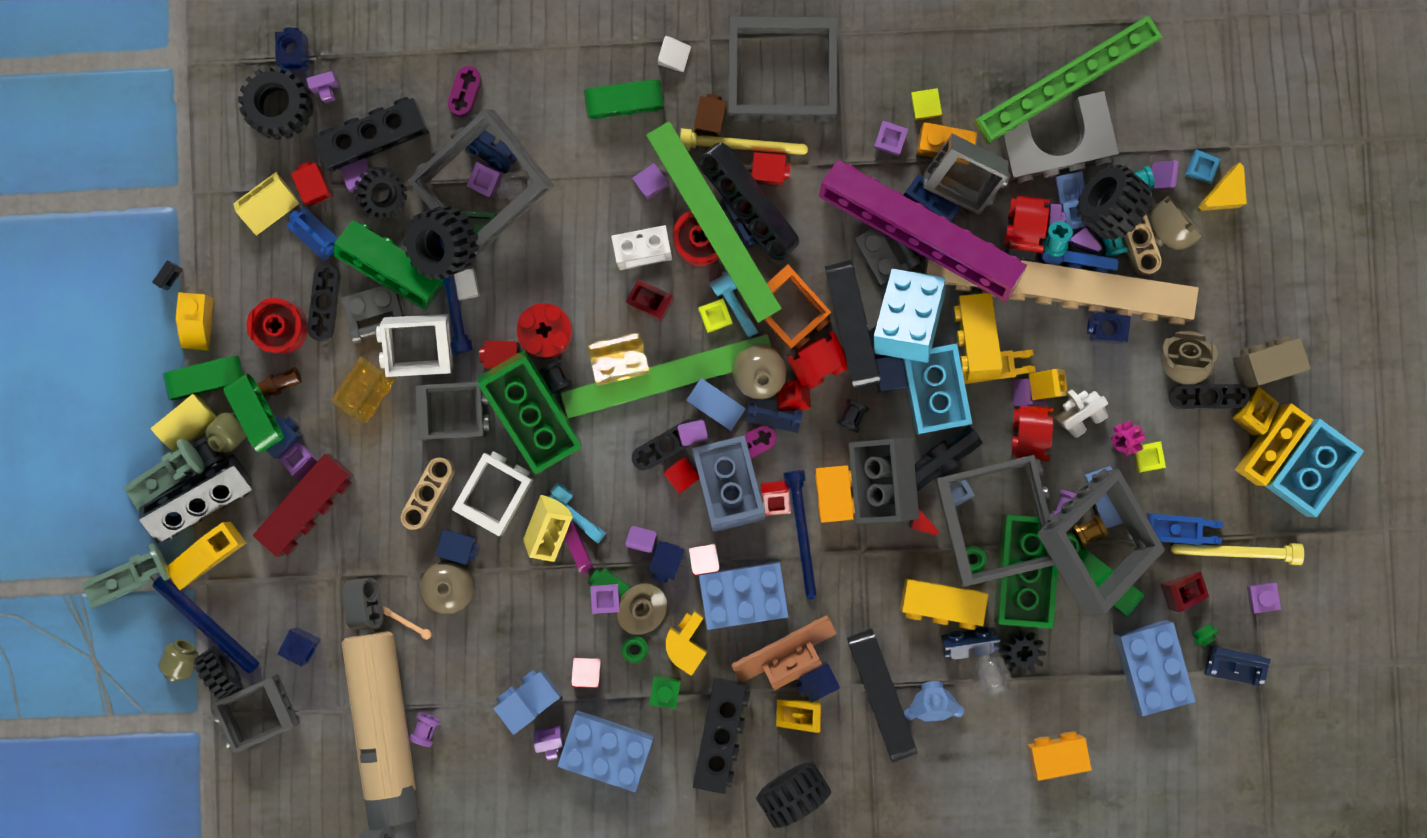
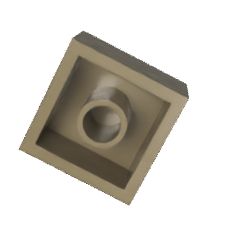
[1233,335,1311,388]

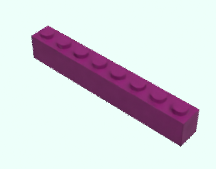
[818,160,1027,302]

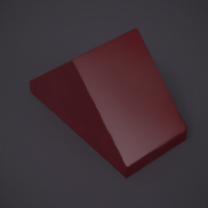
[625,279,674,323]
[1161,571,1209,612]

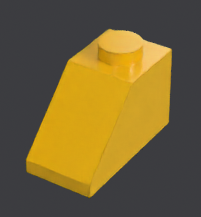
[176,292,214,351]

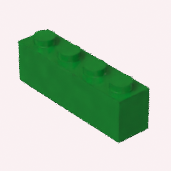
[334,220,444,311]

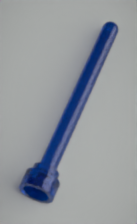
[437,233,473,354]
[783,470,816,599]

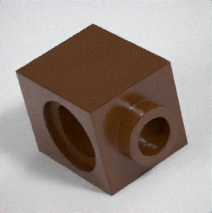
[694,94,727,137]

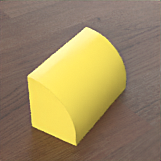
[233,172,299,236]
[150,394,217,452]
[523,495,573,562]

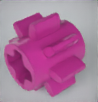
[1110,421,1146,456]

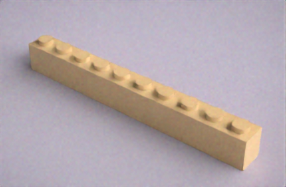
[924,258,1199,325]

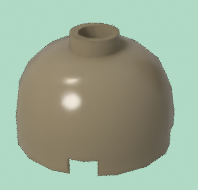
[1150,196,1203,250]
[1161,331,1218,385]
[732,344,787,400]
[420,560,475,614]

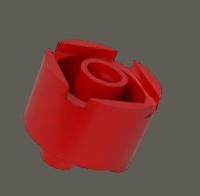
[1004,196,1050,254]
[673,211,719,267]
[246,298,308,354]
[517,303,573,359]
[786,331,848,389]
[1011,405,1053,462]

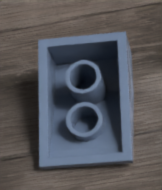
[692,435,765,532]

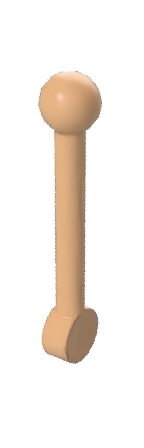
[382,606,432,640]

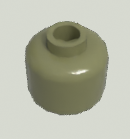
[206,413,246,453]
[158,639,199,682]

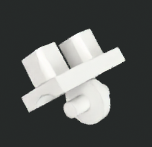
[1054,389,1108,438]

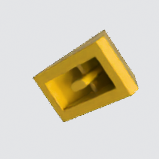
[1198,162,1247,211]
[1029,369,1068,400]
[1232,386,1279,436]
[776,699,821,733]

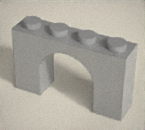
[999,91,1119,184]

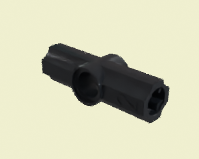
[915,425,983,491]

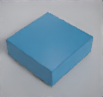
[1184,149,1221,185]

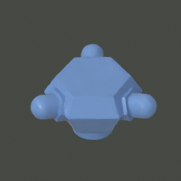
[904,681,965,722]

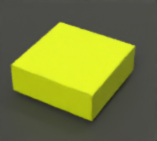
[910,88,942,120]
[698,298,733,333]
[1134,441,1166,473]

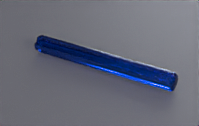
[152,576,260,674]

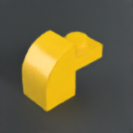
[666,610,707,676]

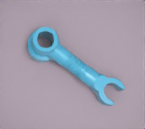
[709,270,759,338]
[549,482,606,543]

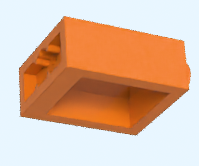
[763,265,832,350]

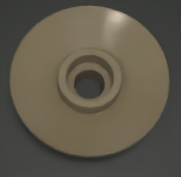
[616,583,667,635]

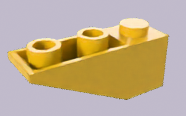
[168,522,247,591]

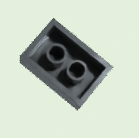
[849,437,919,524]

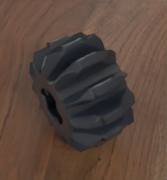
[999,629,1046,676]

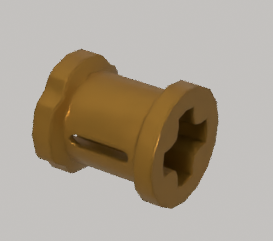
[1072,514,1108,548]

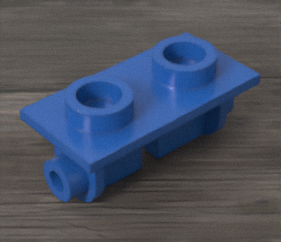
[286,206,338,262]

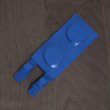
[1039,250,1119,274]
[1147,513,1223,545]

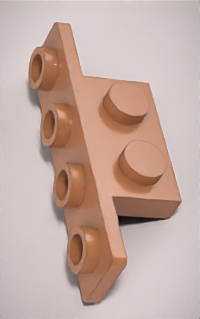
[731,616,836,690]

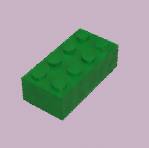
[477,349,582,475]
[994,514,1058,629]

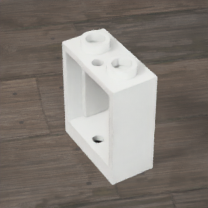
[611,225,672,270]
[376,314,454,377]
[452,451,534,536]

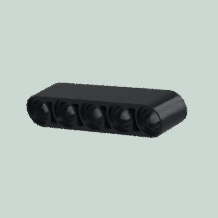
[699,143,799,262]
[825,260,881,390]
[847,628,918,763]

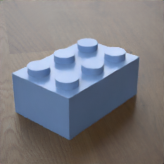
[699,562,788,630]
[1114,620,1196,716]
[557,710,654,792]

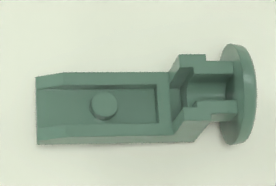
[123,438,205,510]
[81,543,170,609]

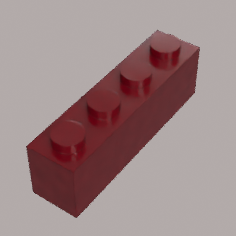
[252,454,354,557]

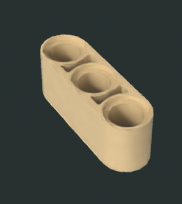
[1122,214,1162,277]
[401,458,455,530]

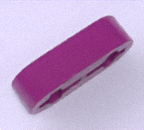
[448,66,482,118]
[743,426,776,459]
[564,522,594,574]

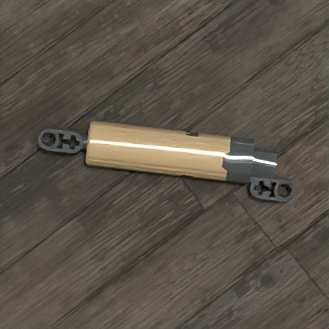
[341,578,419,838]

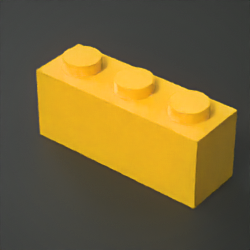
[953,293,1003,381]
[1235,403,1314,486]
[900,578,988,630]

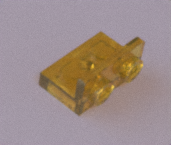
[587,333,649,386]
[331,356,395,423]

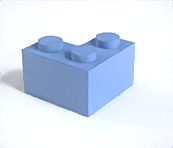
[493,669,562,735]

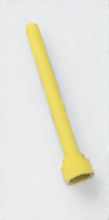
[680,128,808,155]
[1170,543,1304,565]

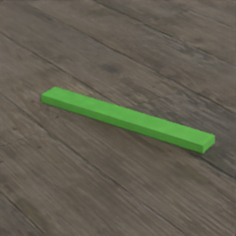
[973,15,1163,145]
[646,121,782,323]
[561,334,771,419]

